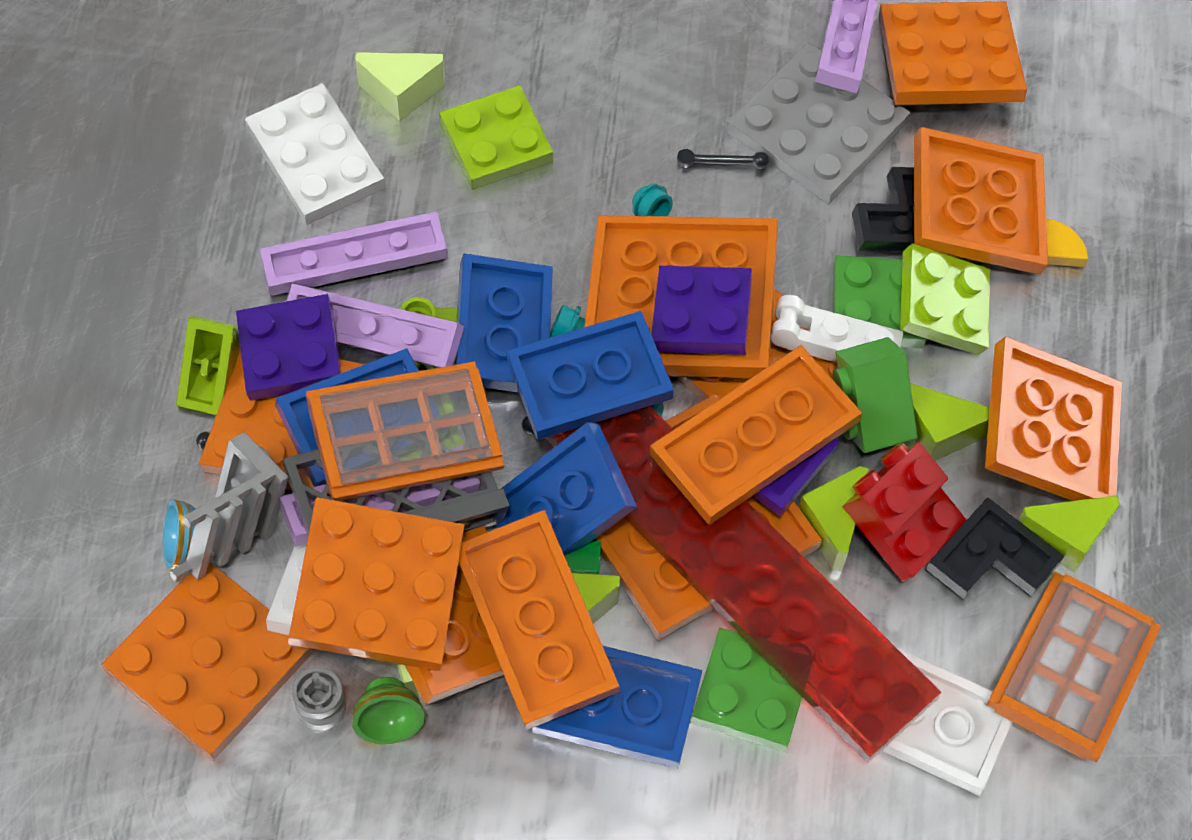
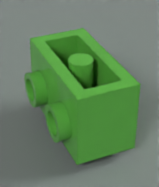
[833,337,918,453]

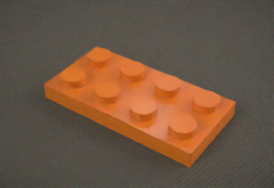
[649,345,862,525]
[458,510,620,730]

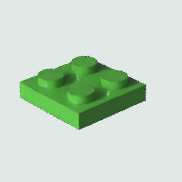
[833,255,926,349]
[690,628,814,752]

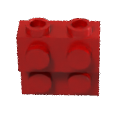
[842,441,967,582]

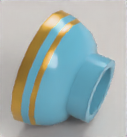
[162,499,195,569]

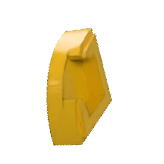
[1046,218,1088,267]

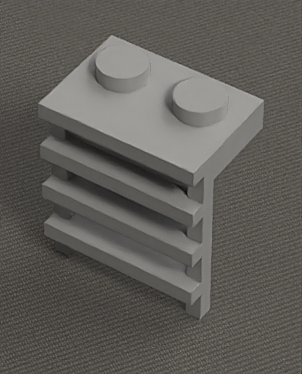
[170,432,289,583]

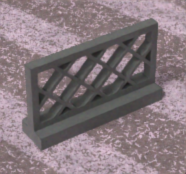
[283,408,510,536]

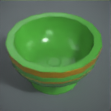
[352,677,425,745]

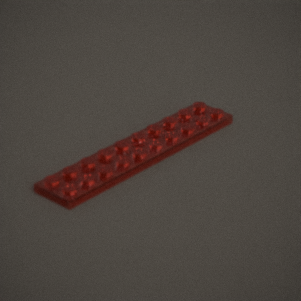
[546,406,942,763]

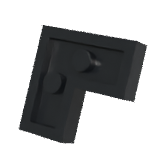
[852,167,914,252]
[926,497,1064,599]

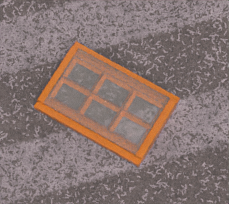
[306,361,504,501]
[986,572,1161,763]

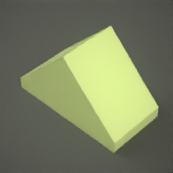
[355,52,445,122]

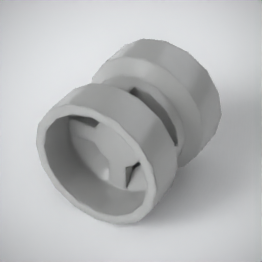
[291,667,346,731]

